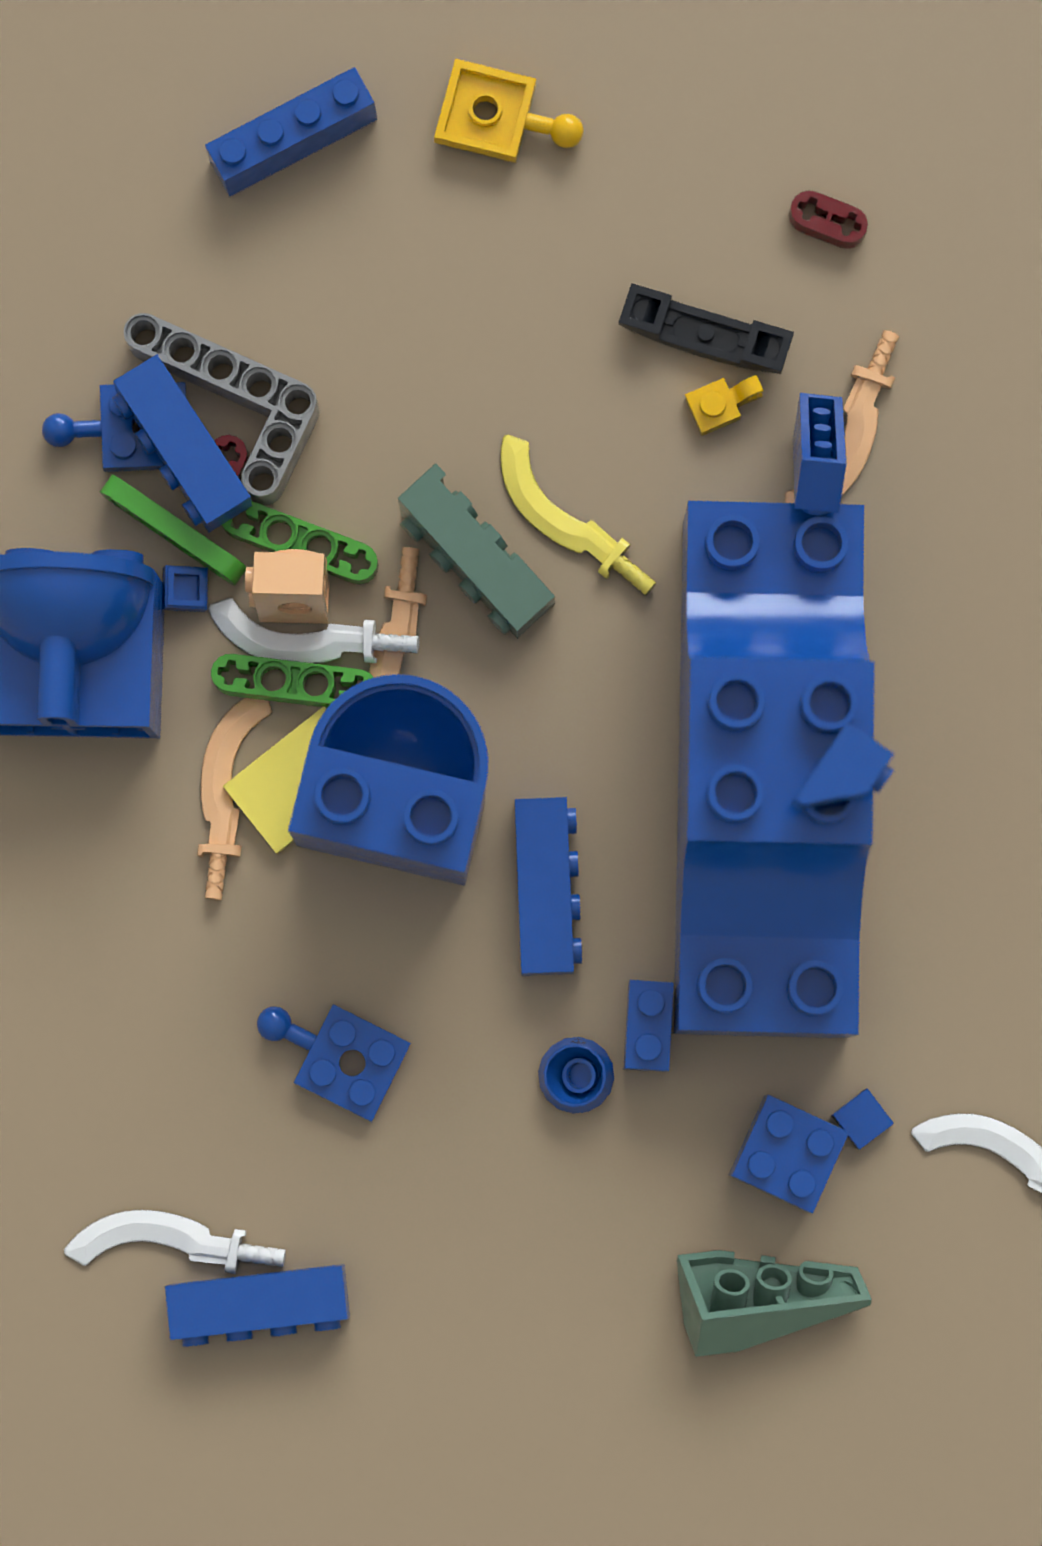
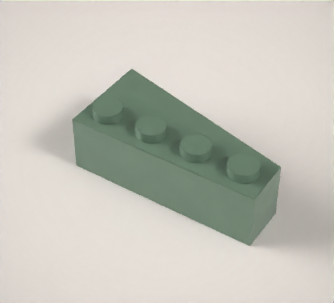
[398,463,555,638]

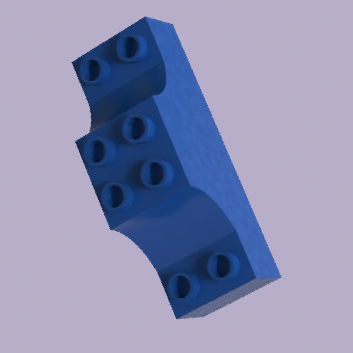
[674,501,875,1038]

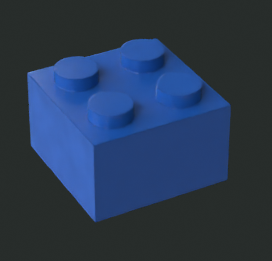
[729,1095,849,1213]

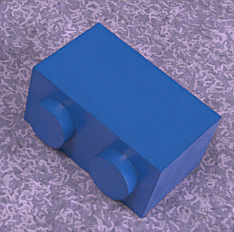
[623,980,674,1072]

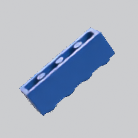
[205,67,377,197]
[112,354,252,533]
[793,393,846,515]
[515,797,582,976]
[165,1264,350,1347]

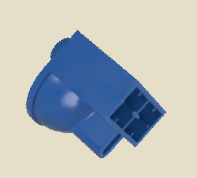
[0,548,165,739]
[288,674,488,886]

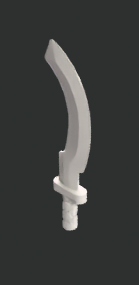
[208,598,419,664]
[911,1114,1042,1193]
[64,1210,286,1274]

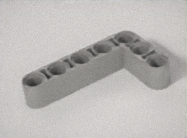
[123,313,320,505]

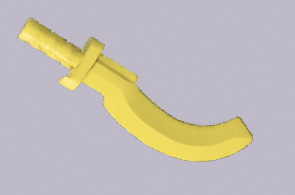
[500,435,656,596]

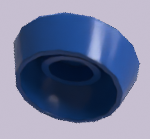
[538,1037,614,1114]

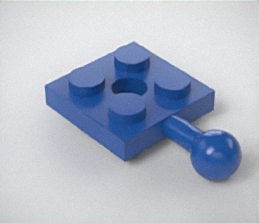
[42,382,187,472]
[257,1004,411,1122]

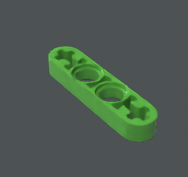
[100,474,246,586]
[222,501,379,584]
[211,654,374,708]

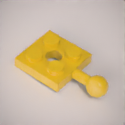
[434,59,584,163]

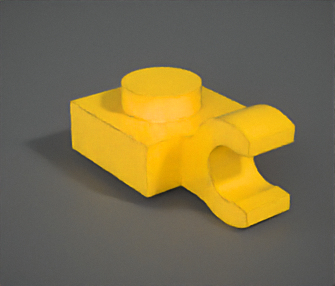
[685,375,764,436]

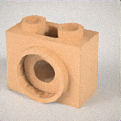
[245,549,330,624]

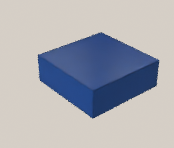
[163,565,208,612]
[831,1088,894,1150]

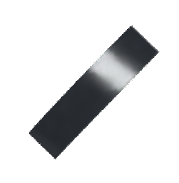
[618,283,794,374]

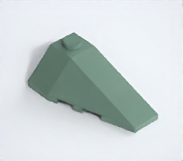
[677,1250,872,1357]

